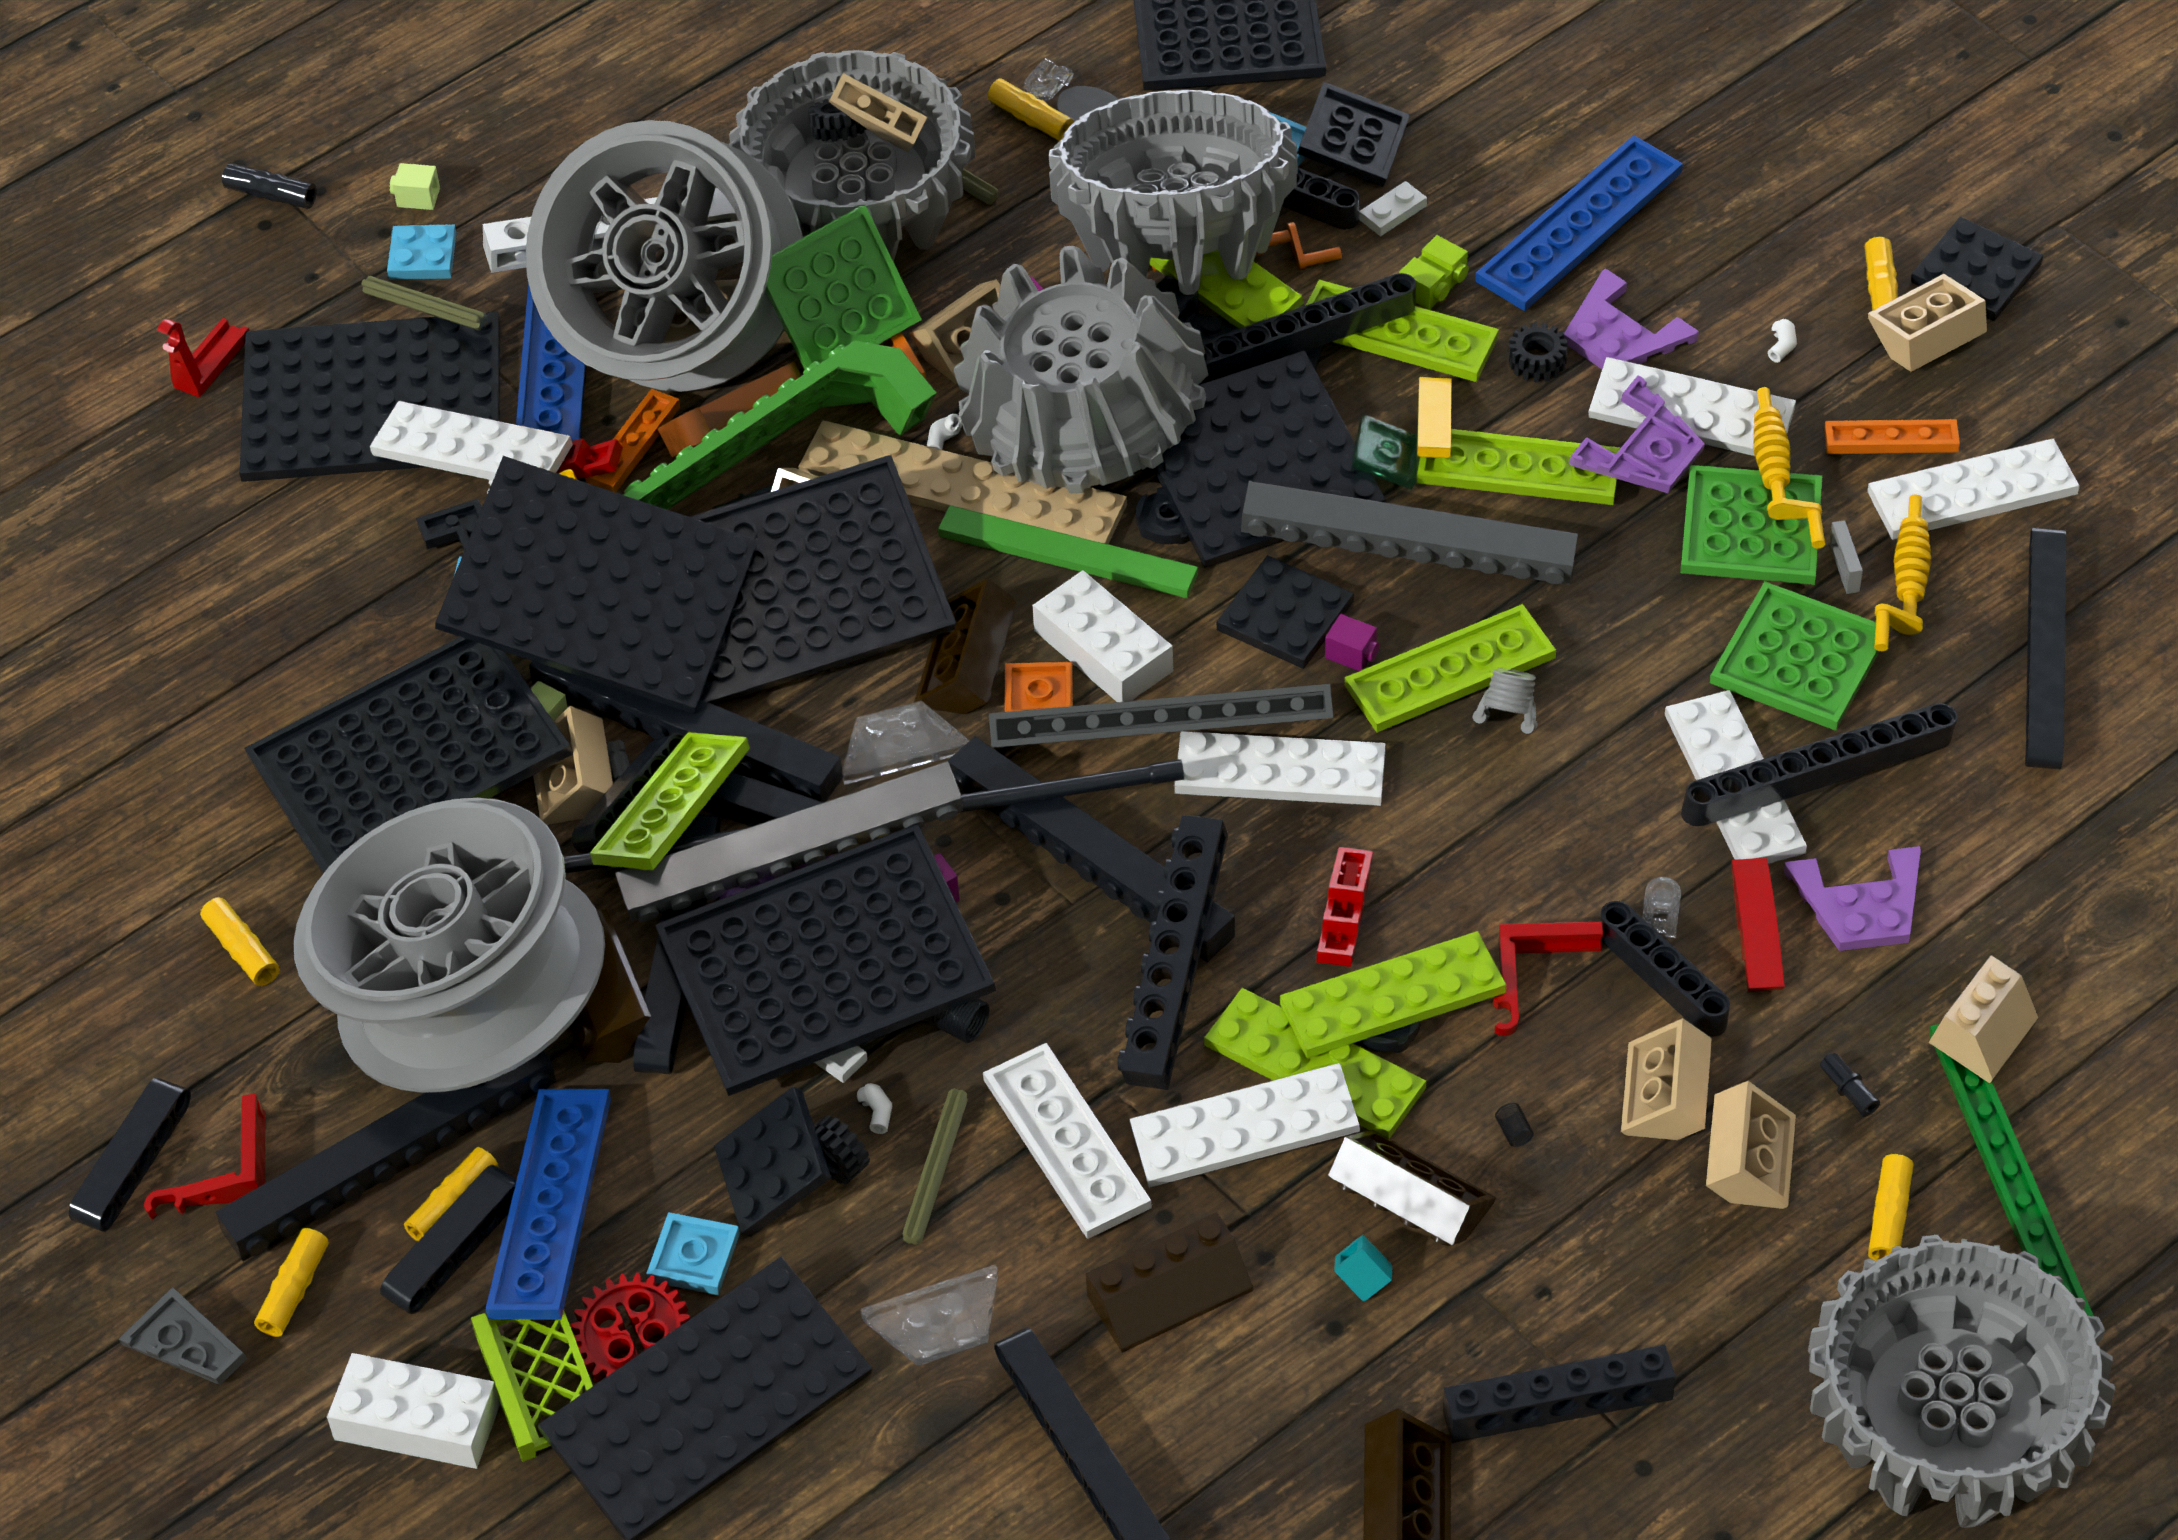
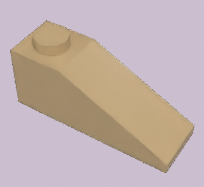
[829,73,927,152]

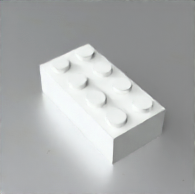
[1032,570,1173,702]
[327,1353,500,1469]

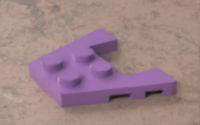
[1564,268,1699,369]
[1569,375,1705,493]
[1784,846,1921,951]

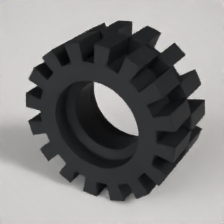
[808,99,867,142]
[1508,322,1567,382]
[814,1115,870,1185]

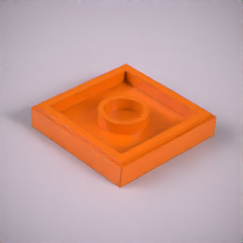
[1005,662,1073,712]

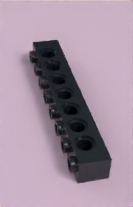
[1118,815,1228,1090]

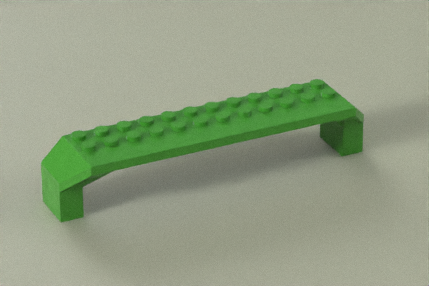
[623,341,936,510]

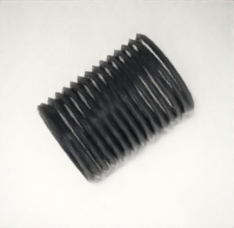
[1495,1103,1534,1147]

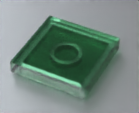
[1351,415,1420,490]

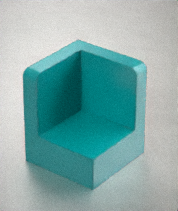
[1334,1234,1392,1301]

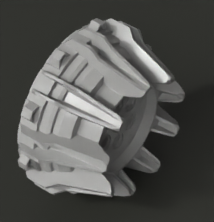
[729,50,976,262]
[1049,90,1298,295]
[953,246,1208,494]
[1808,1235,2115,1528]

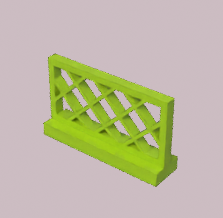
[471,1310,593,1462]

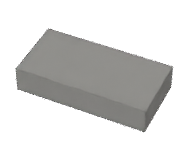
[1829,520,1863,594]

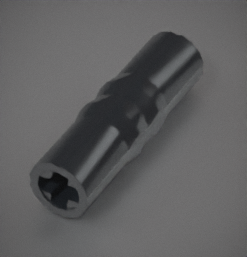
[222,163,317,209]

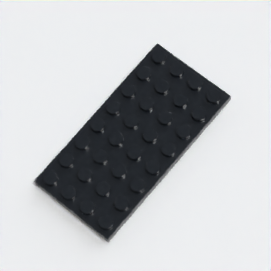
[538,1256,872,1540]

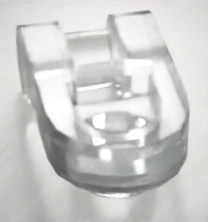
[1024,58,1073,102]
[1642,877,1681,938]

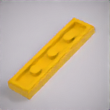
[1417,377,1452,458]

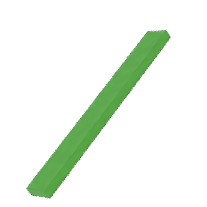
[938,505,1198,598]

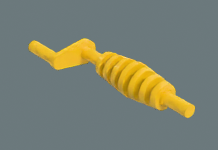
[1753,387,1825,549]
[1874,494,1931,651]

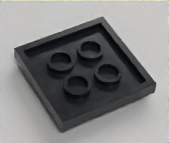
[1297,82,1410,187]
[1911,217,2043,321]
[1216,555,1354,669]
[714,1086,831,1237]

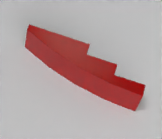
[556,438,623,479]
[1316,847,1373,967]
[1731,858,1785,992]

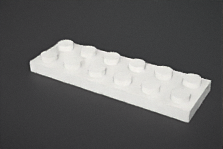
[1589,357,1796,456]
[370,401,573,480]
[1868,439,2079,540]
[1665,690,1807,864]
[1175,731,1385,806]
[983,1043,1152,1239]
[1130,1063,1360,1188]

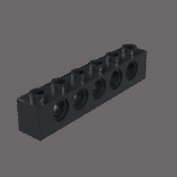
[1443,1345,1676,1443]

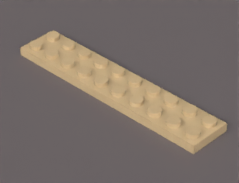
[798,420,1127,544]

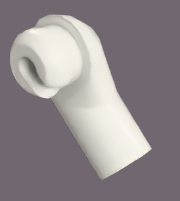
[1768,319,1797,363]
[927,414,962,450]
[857,1083,893,1134]

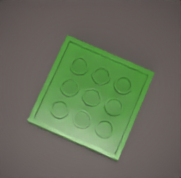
[765,205,922,370]
[1680,465,1822,585]
[1710,581,1890,731]

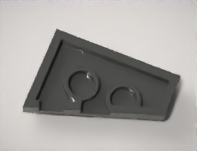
[118,1287,248,1385]

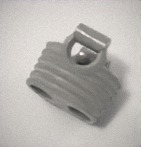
[1473,668,1538,734]

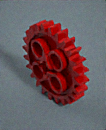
[570,1273,691,1383]

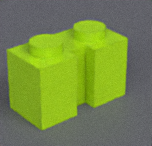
[1399,235,1469,310]

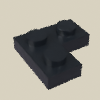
[416,499,482,551]

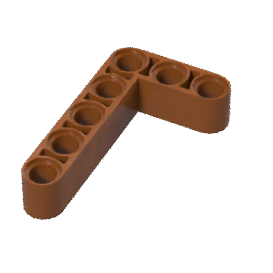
[657,361,802,457]

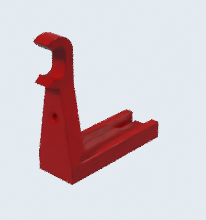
[157,318,249,398]
[1493,922,1603,1036]
[144,1093,266,1220]

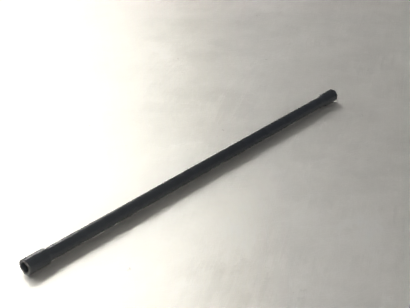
[563,759,1184,874]

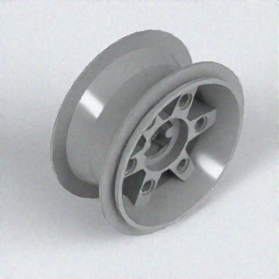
[526,120,803,392]
[294,798,605,1093]

